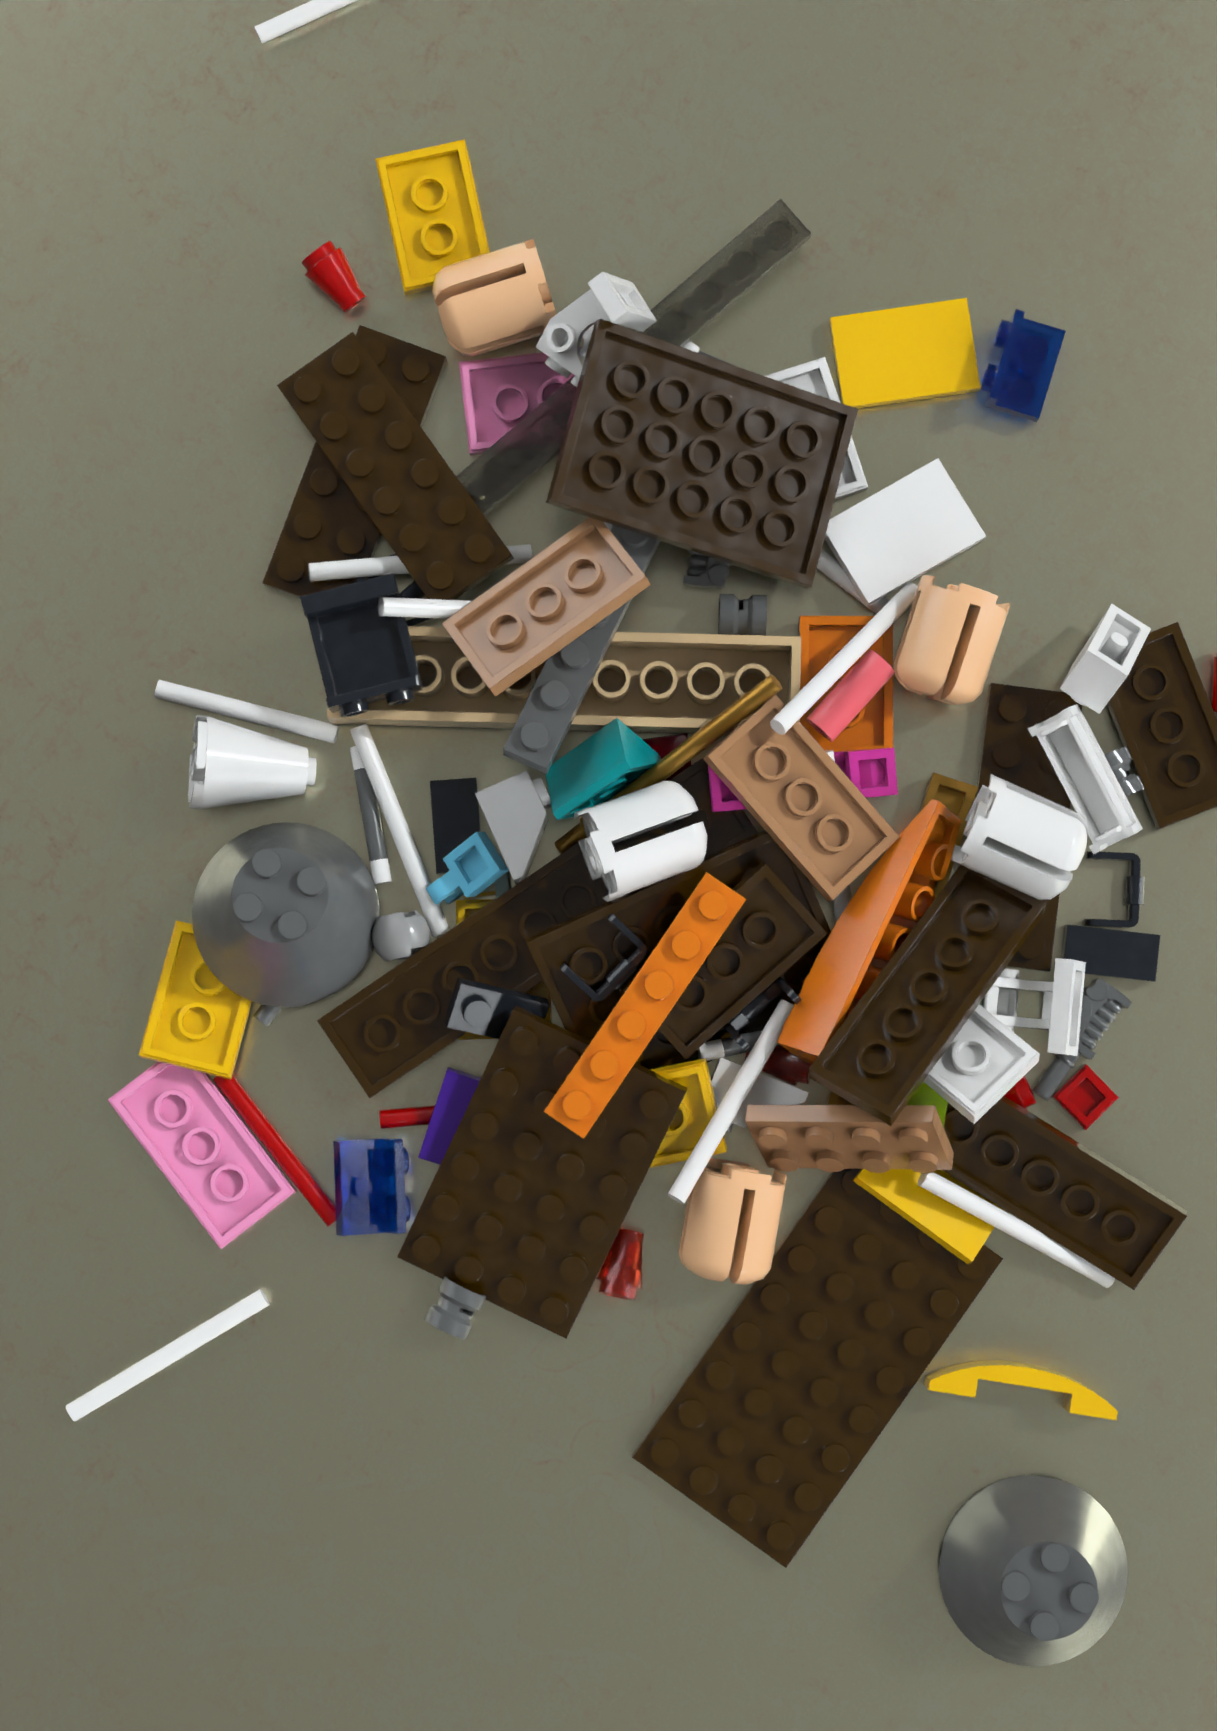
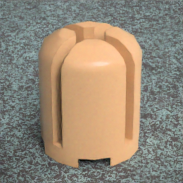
[432,239,556,357]
[892,575,1010,705]
[678,1158,787,1285]

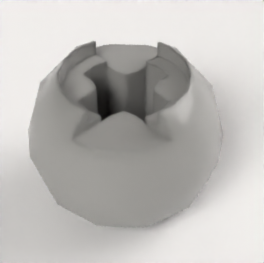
[372,910,430,961]

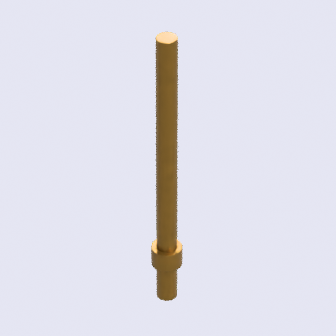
[555,674,782,854]

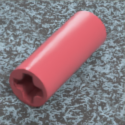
[806,649,895,742]

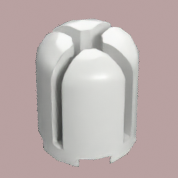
[952,774,1087,900]
[573,781,707,902]

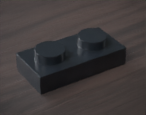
[444,977,550,1039]

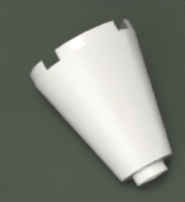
[188,715,317,809]

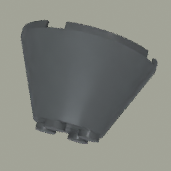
[192,822,380,1008]
[938,1474,1128,1666]

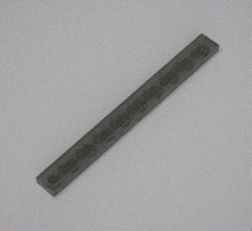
[456,199,811,516]

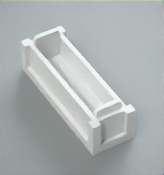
[1028,704,1143,855]

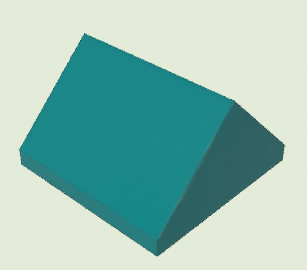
[546,718,661,821]

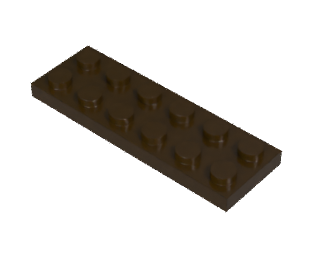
[262,325,447,598]
[277,332,514,600]
[975,683,1082,972]
[809,865,1046,1126]
[942,1096,1187,1290]

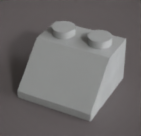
[475,770,551,884]

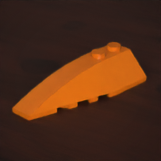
[777,799,962,1065]

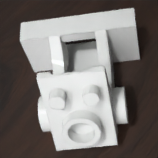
[536,272,657,387]
[980,958,1086,1056]

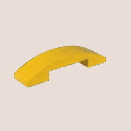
[923,1360,1118,1421]

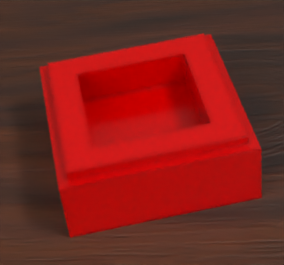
[1051,1064,1119,1130]

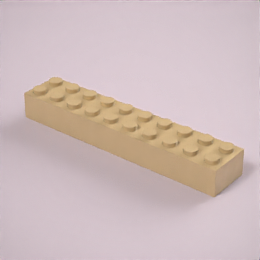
[327,626,801,734]

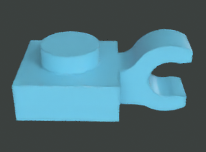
[426,832,509,905]

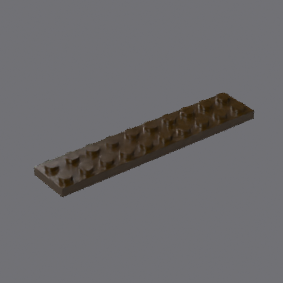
[317,756,758,1098]

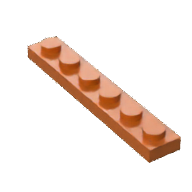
[544,872,746,1139]

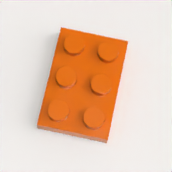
[799,616,893,752]

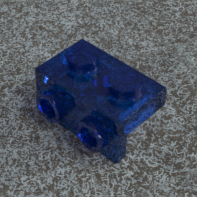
[980,309,1066,422]
[333,1138,411,1236]

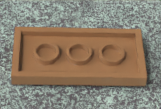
[442,517,650,697]
[703,694,899,901]
[745,1105,954,1173]

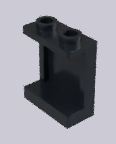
[300,573,424,717]

